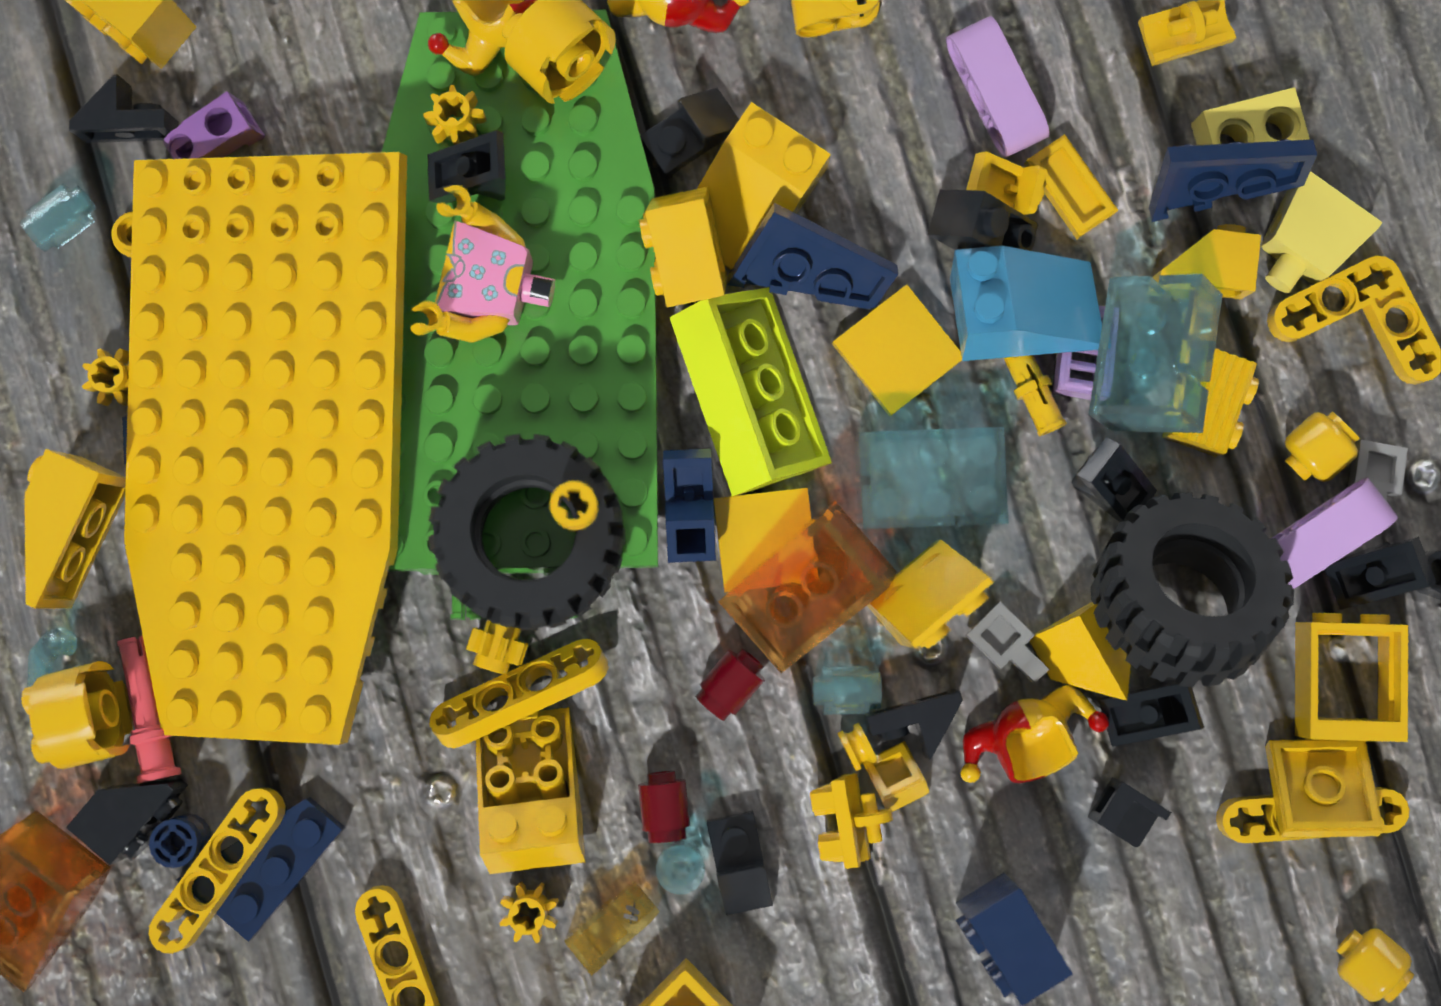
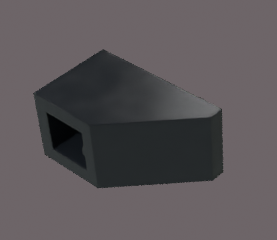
[927,190,1038,251]
[66,779,188,865]

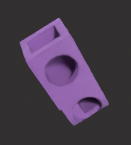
[163,91,266,159]

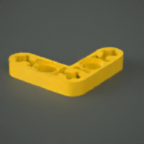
[1267,255,1441,385]

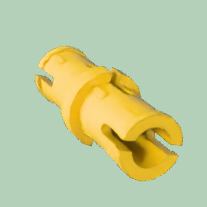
[1003,355,1067,437]

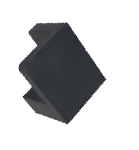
[1088,777,1172,847]

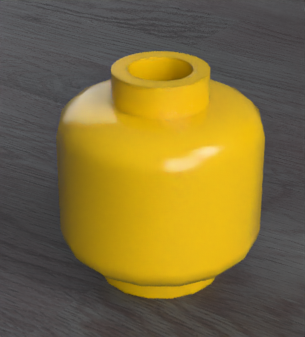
[1285,411,1360,482]
[1336,928,1414,1003]

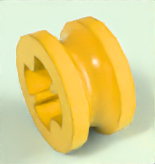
[550,481,598,530]
[837,722,877,771]

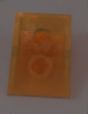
[718,500,897,673]
[0,810,111,992]

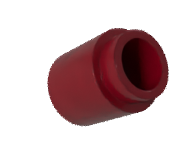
[695,648,765,721]
[638,770,690,843]

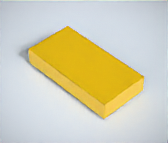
[1024,134,1118,240]

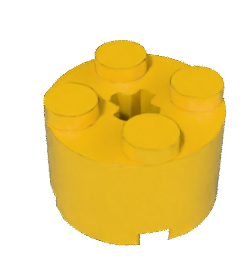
[502,0,616,104]
[21,661,134,769]

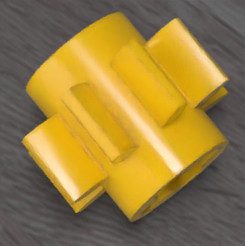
[423,85,486,145]
[82,348,129,406]
[466,620,528,675]
[499,881,559,943]

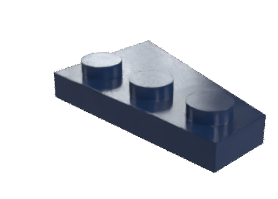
[1149,139,1317,222]
[727,203,898,310]
[176,797,346,942]

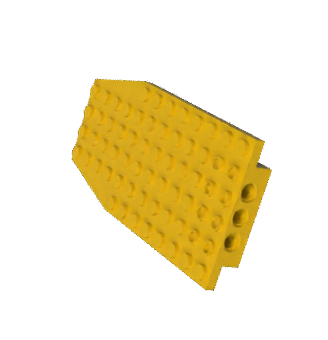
[124,152,407,745]

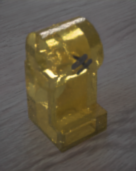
[564,881,660,976]

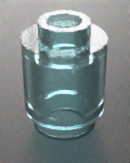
[20,183,96,252]
[812,666,882,715]
[656,839,705,894]

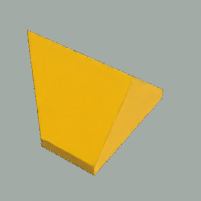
[1029,602,1131,701]

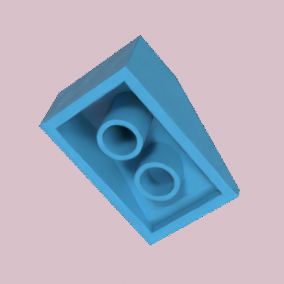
[950,246,1106,361]

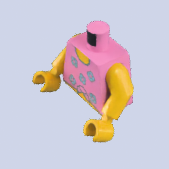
[410,185,555,343]

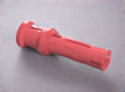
[117,636,182,784]

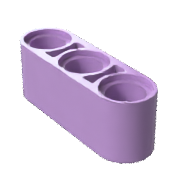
[946,16,1049,158]
[1271,477,1398,589]

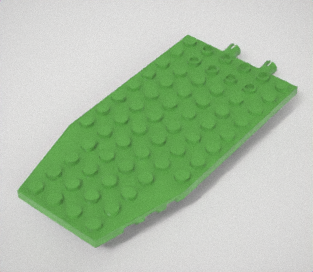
[382,10,659,620]

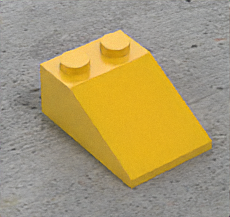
[697,102,831,270]
[24,449,126,609]

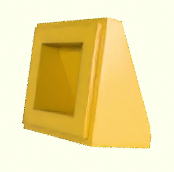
[863,741,929,812]

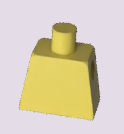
[1261,171,1383,293]

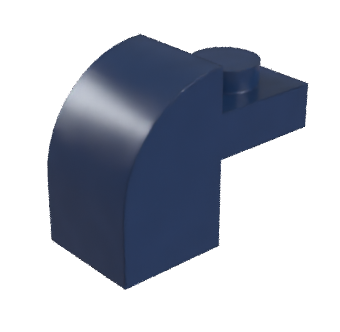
[663,448,716,563]

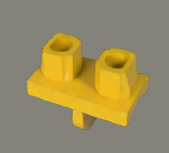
[1138,0,1236,66]
[810,773,893,869]

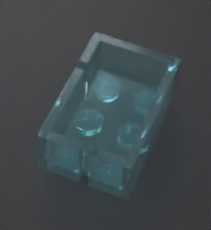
[1088,274,1223,433]
[855,427,1009,531]

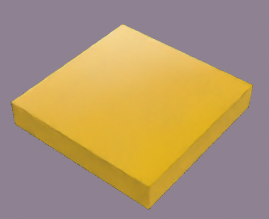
[832,284,962,417]
[714,488,819,593]
[1265,740,1384,837]

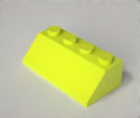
[669,287,832,496]

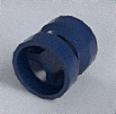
[149,813,212,868]

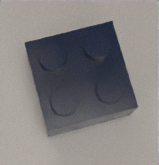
[956,873,1073,1006]

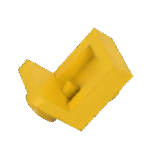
[966,151,1047,215]

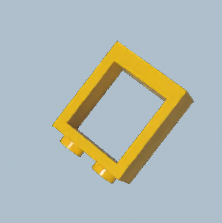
[1295,613,1408,742]

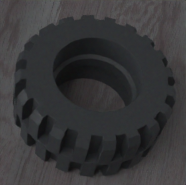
[428,434,626,630]
[1090,493,1294,687]

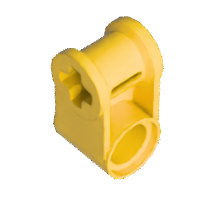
[791,0,880,37]

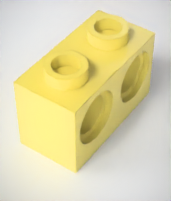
[1191,87,1310,145]

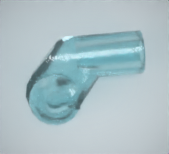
[27,628,77,687]

